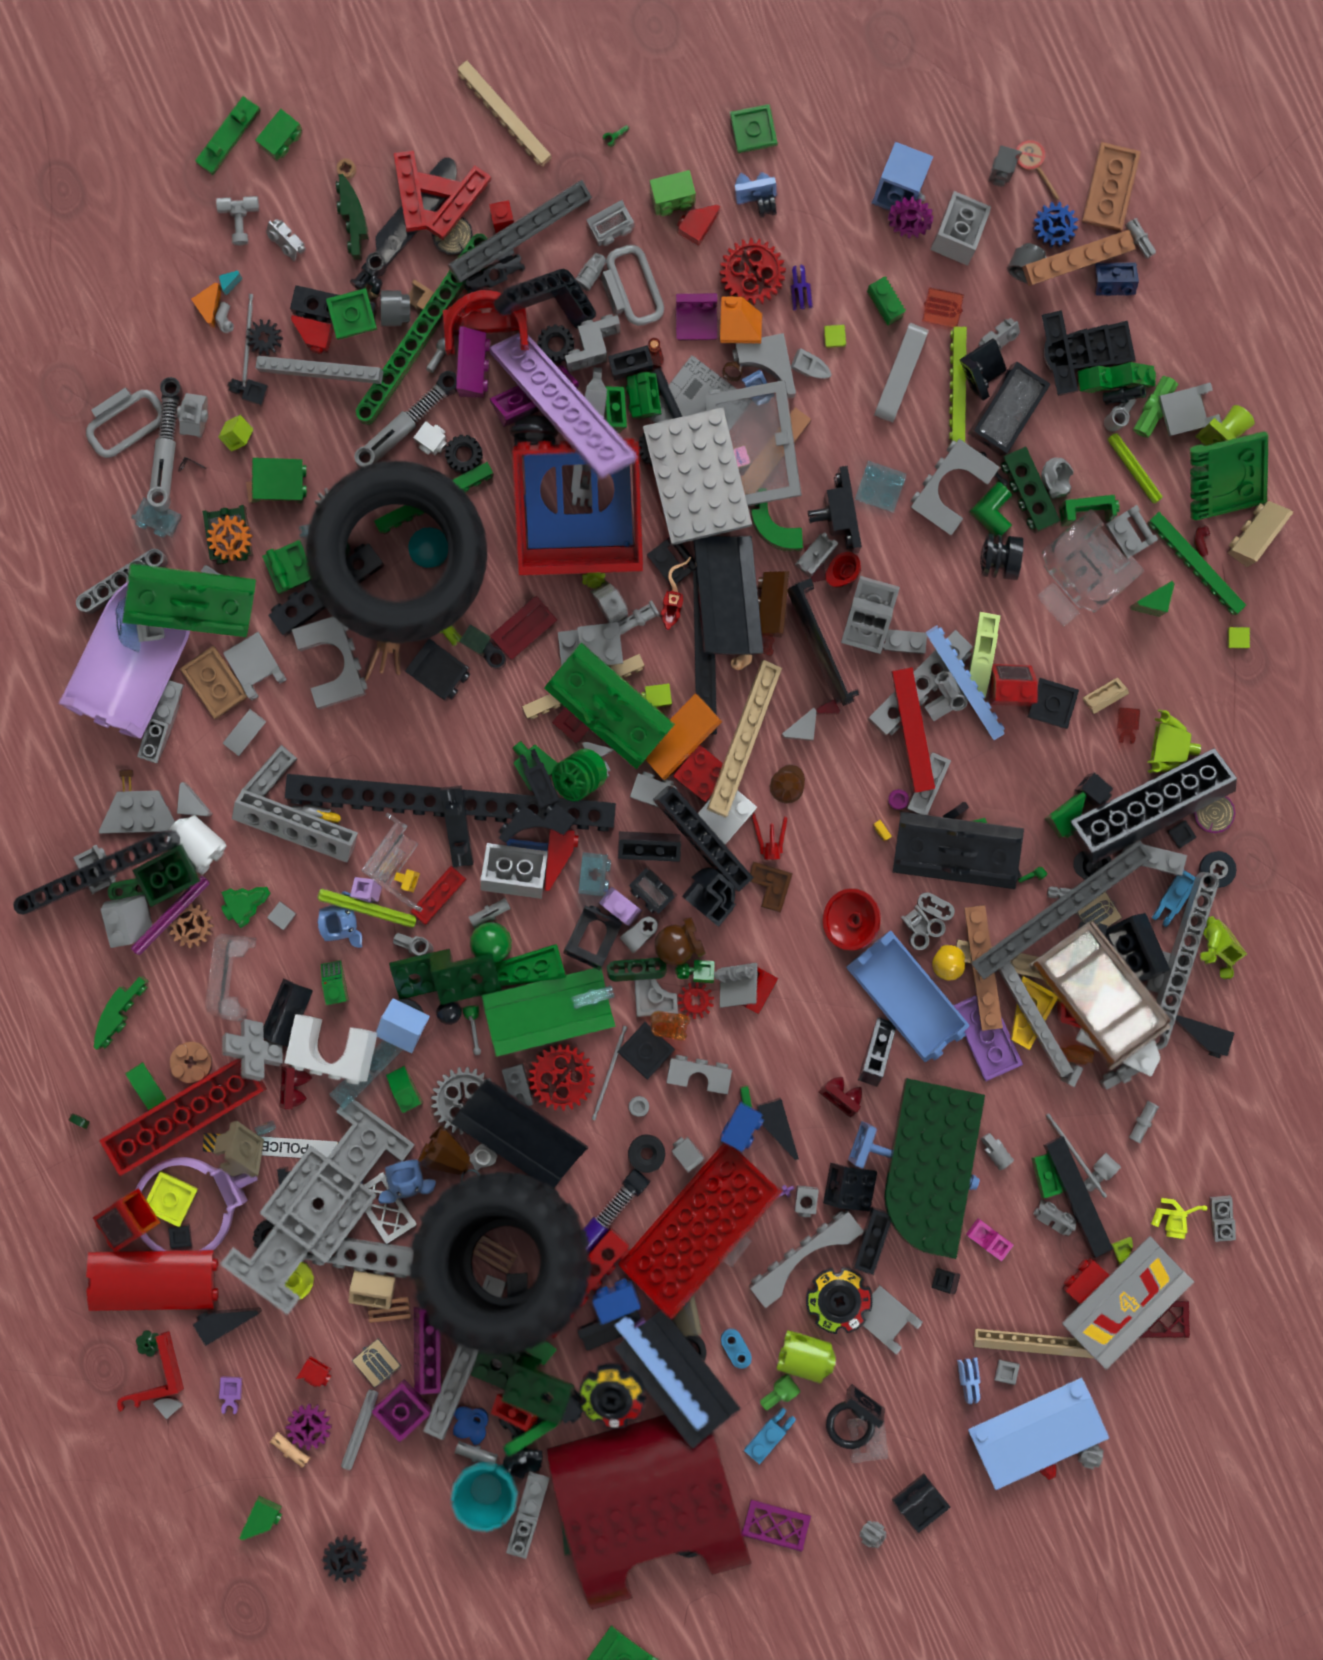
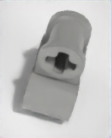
[901,905,946,950]

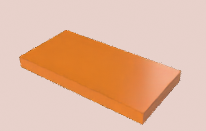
[645,693,723,780]

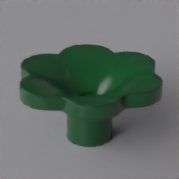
[136,1330,159,1357]

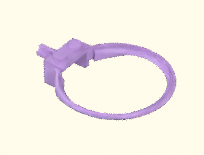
[135,1157,258,1251]

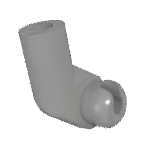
[215,302,234,333]

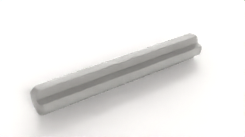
[341,1389,379,1470]

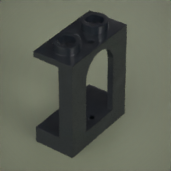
[563,905,622,971]

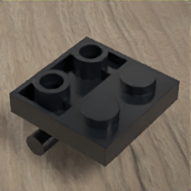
[892,1473,951,1533]

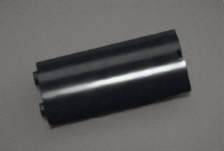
[787,578,859,706]

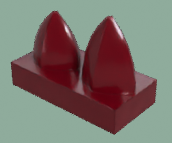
[279,1066,312,1109]
[818,1077,862,1118]

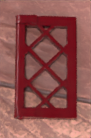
[1139,1301,1190,1338]

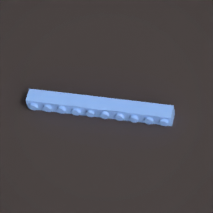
[926,625,1005,740]
[615,1316,708,1430]

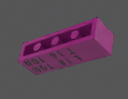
[414,1306,441,1394]

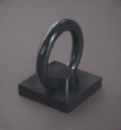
[509,416,559,458]
[826,1384,885,1449]

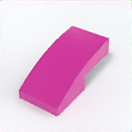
[966,1218,1014,1262]

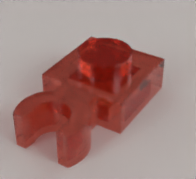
[1117,707,1140,744]

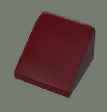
[816,699,842,714]

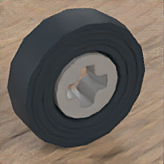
[1199,851,1237,888]

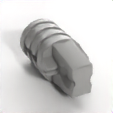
[575,253,607,291]
[981,1133,1014,1171]

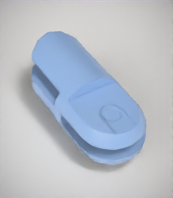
[957,1357,981,1404]

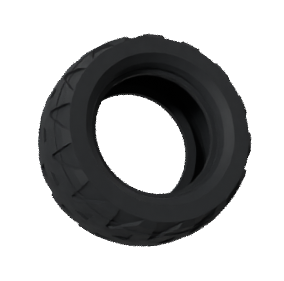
[306,461,487,643]

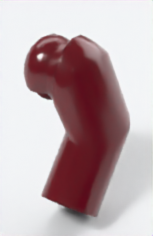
[1194,526,1210,557]

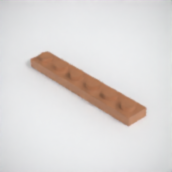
[1022,230,1136,286]
[964,905,1003,1031]

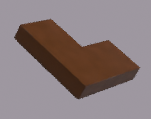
[750,861,793,913]

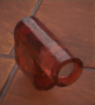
[648,338,664,369]

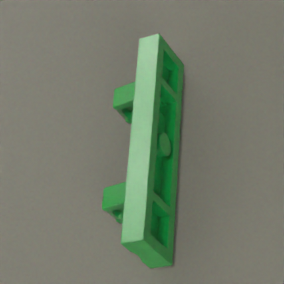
[195,96,261,175]

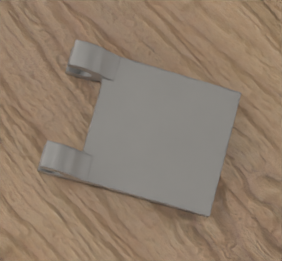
[1158,383,1221,436]
[223,632,287,701]
[863,1285,923,1355]

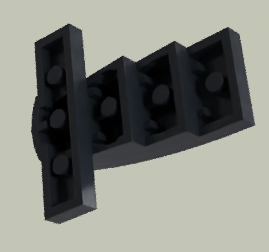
[1042,310,1136,396]

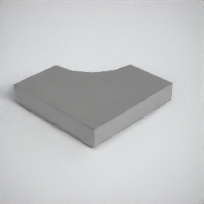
[635,979,678,1017]

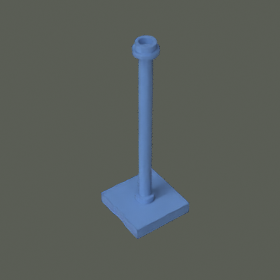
[848,1121,980,1190]

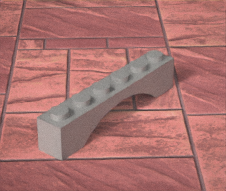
[749,1210,864,1308]

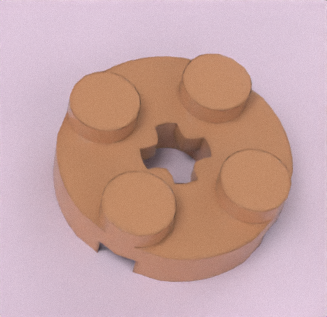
[170,1041,212,1083]

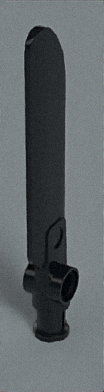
[350,157,457,290]

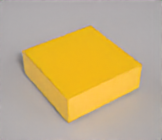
[872,820,892,841]

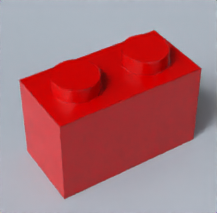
[1063,1258,1110,1304]

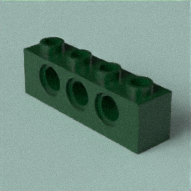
[1000,446,1060,534]

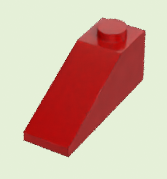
[545,829,579,891]

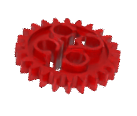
[719,238,786,306]
[528,1044,595,1111]

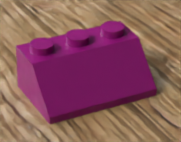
[456,327,491,398]

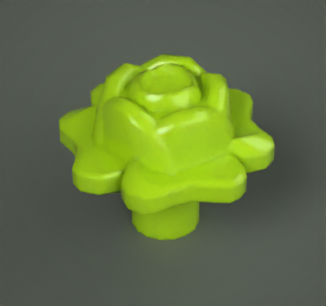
[582,573,605,589]

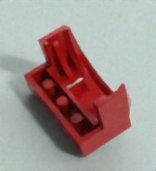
[443,290,529,356]

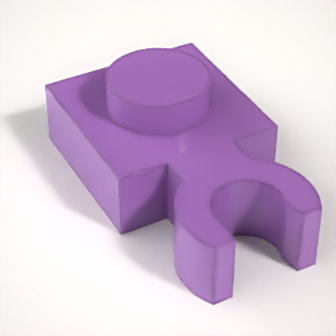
[219,1376,242,1414]

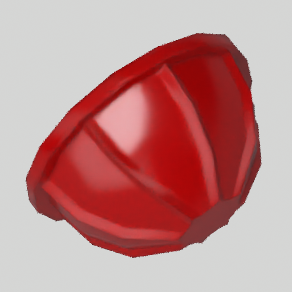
[826,552,861,587]

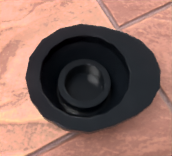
[1073,851,1112,880]

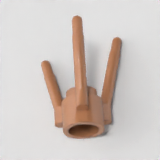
[365,641,400,680]

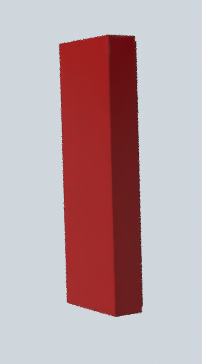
[410,865,467,925]

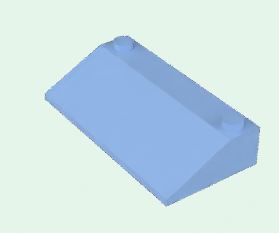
[968,1378,1109,1490]

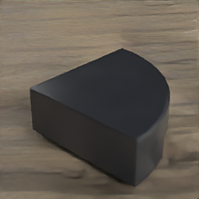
[943,802,969,819]

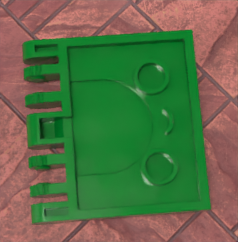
[1190,431,1269,520]

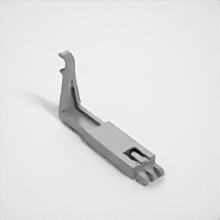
[571,367,607,507]

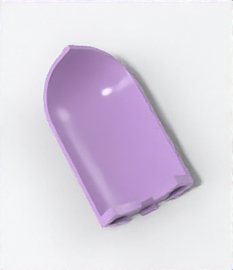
[59,582,190,739]

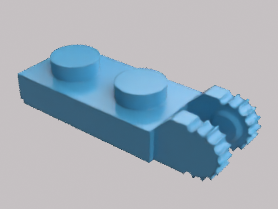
[1151,870,1195,927]
[744,1407,796,1465]

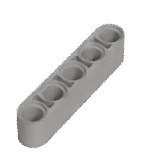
[874,323,929,423]
[76,549,167,614]

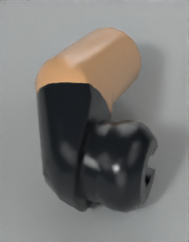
[368,275,383,299]

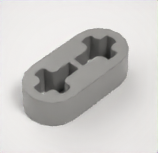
[917,893,955,921]

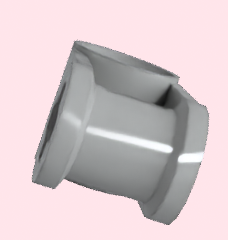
[620,916,658,953]

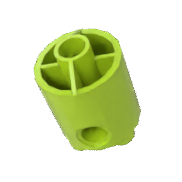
[776,1330,836,1384]

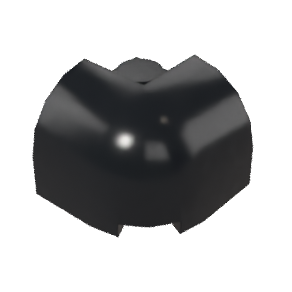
[682,867,736,927]

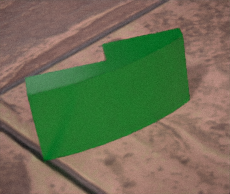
[125,1062,166,1110]

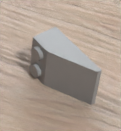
[930,191,991,266]

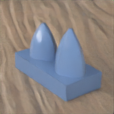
[735,172,777,204]

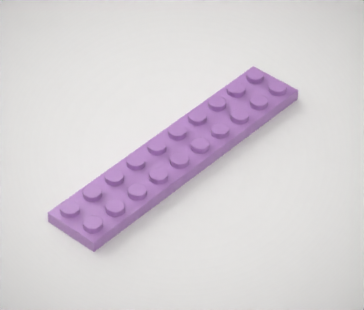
[489,333,636,479]

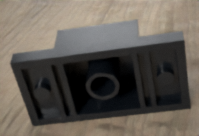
[807,465,862,553]

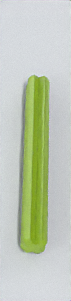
[317,889,416,928]

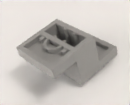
[565,314,620,372]
[841,576,900,654]
[558,622,623,666]

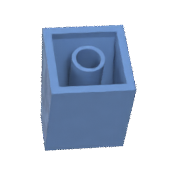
[872,142,934,210]

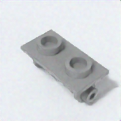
[266,219,306,261]
[978,318,1020,350]
[1033,1199,1076,1236]

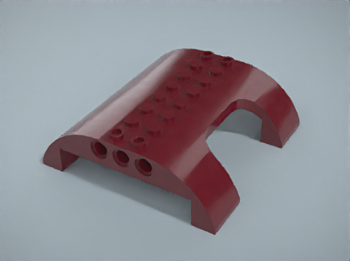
[547,1414,752,1610]

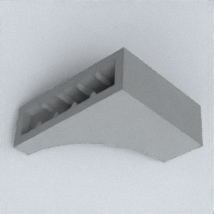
[732,333,796,399]

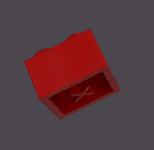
[673,745,723,803]

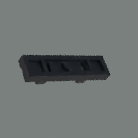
[440,785,474,867]

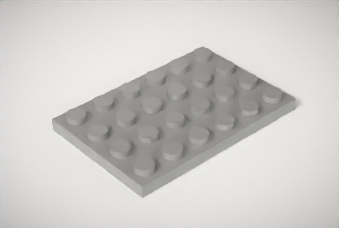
[643,407,752,545]

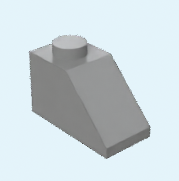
[672,1136,704,1172]

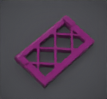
[742,1499,811,1552]

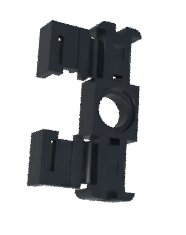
[462,249,525,294]

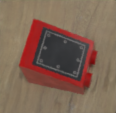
[989,664,1038,707]
[93,1188,161,1253]

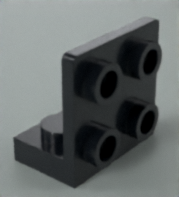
[959,338,1007,401]
[823,1162,877,1212]

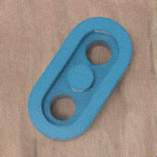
[721,1328,752,1369]

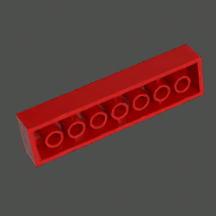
[99,1058,267,1176]

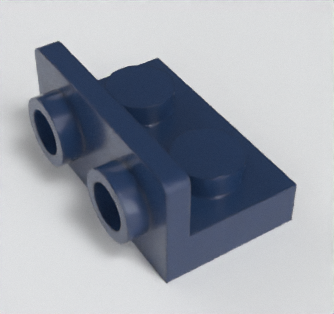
[1094,262,1139,296]

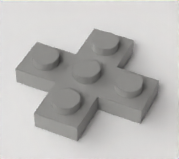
[222,1019,283,1081]

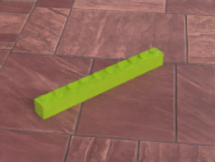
[949,327,967,446]

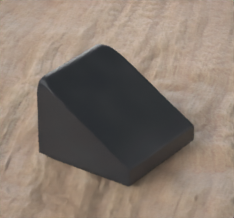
[932,1268,961,1294]

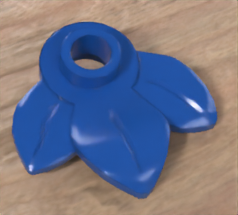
[453,1406,489,1445]

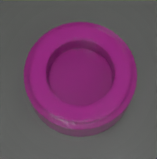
[888,789,909,810]

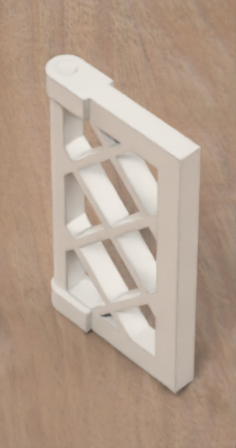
[364,1172,417,1244]

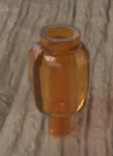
[1060,1045,1095,1065]

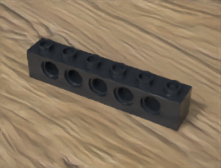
[268,543,385,637]
[652,786,754,892]

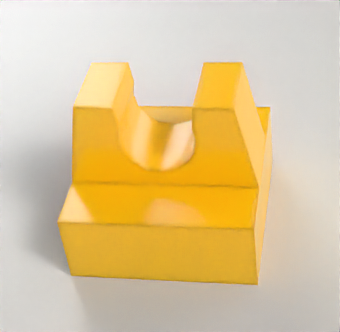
[394,869,420,893]

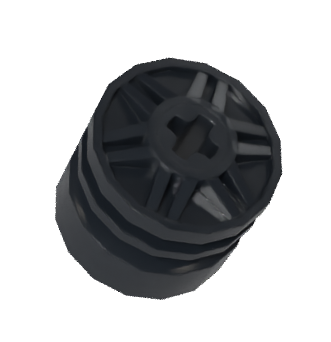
[980,533,1024,580]

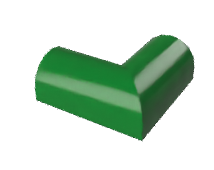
[969,482,1012,538]

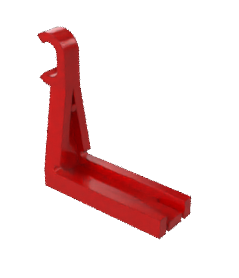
[117,1331,184,1412]

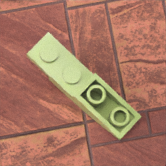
[969,612,1001,698]

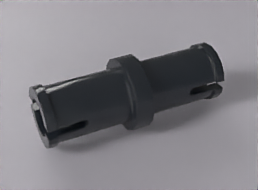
[1103,385,1146,405]

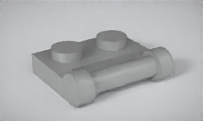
[1105,505,1159,560]

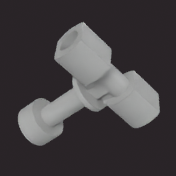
[216,196,259,245]

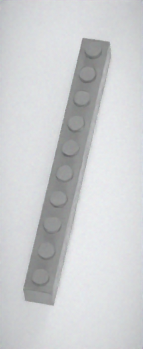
[255,356,383,384]
[998,962,1073,1077]

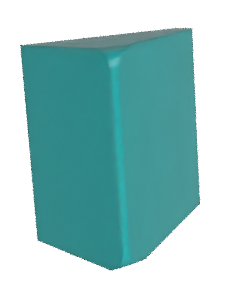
[219,271,242,295]

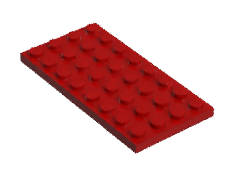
[618,1142,782,1319]

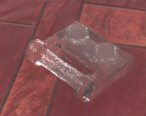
[847,1418,888,1463]

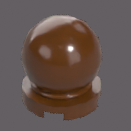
[655,917,706,965]

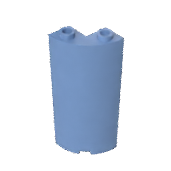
[846,930,970,1062]

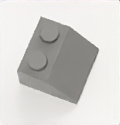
[101,894,153,948]

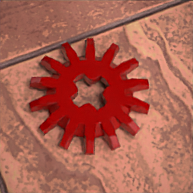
[677,982,714,1019]

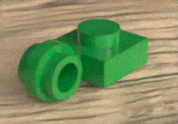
[675,960,715,983]

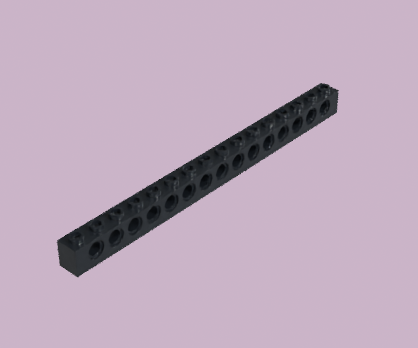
[285,774,616,832]

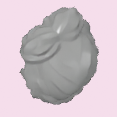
[1041,457,1074,499]

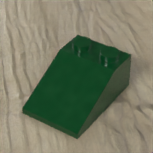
[132,844,200,907]

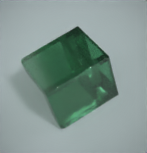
[459,624,491,656]

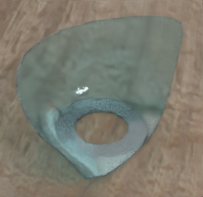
[116,597,141,652]

